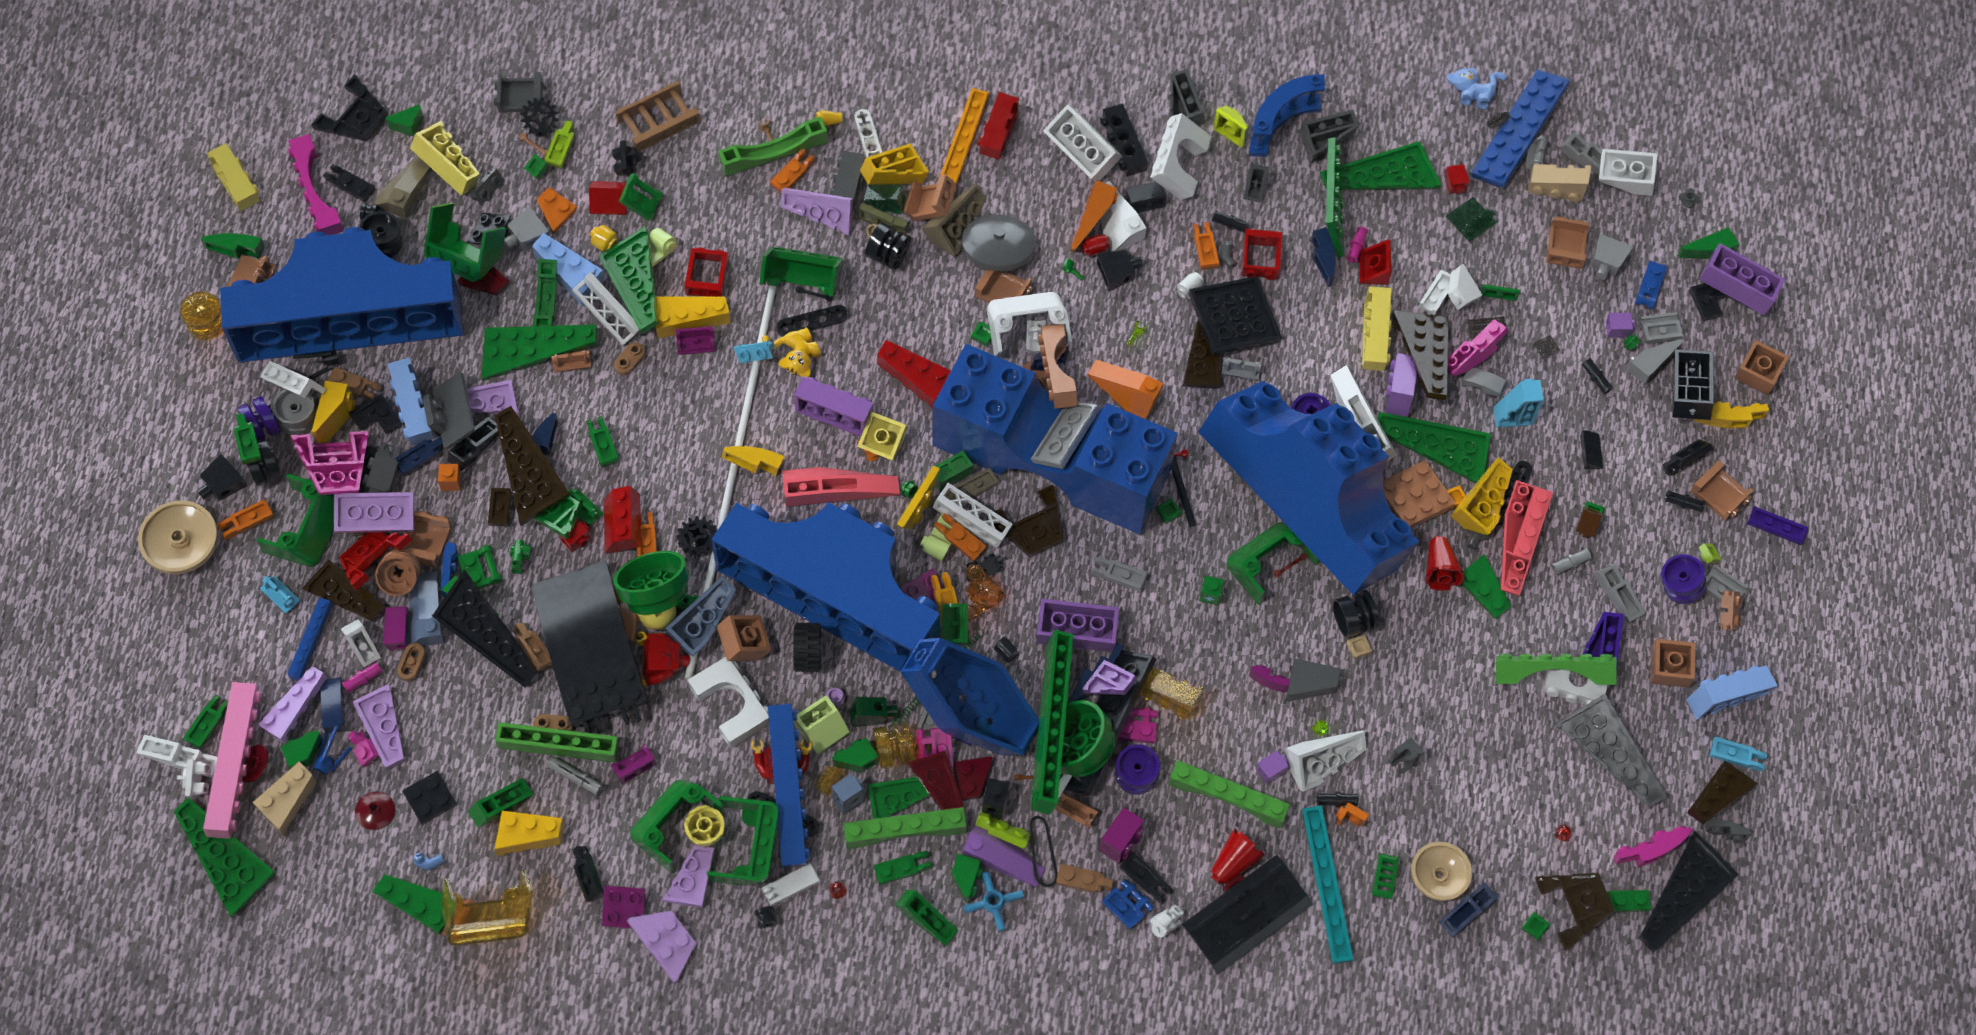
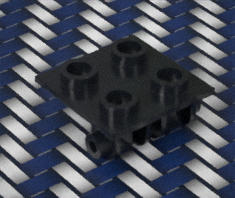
[467,213,511,245]

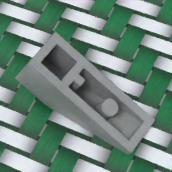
[1628,339,1683,384]

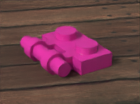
[1117,707,1158,744]
[915,727,954,767]

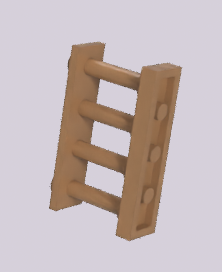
[615,81,701,152]

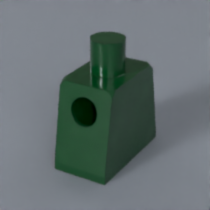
[850,697,898,727]

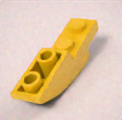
[1692,402,1769,428]

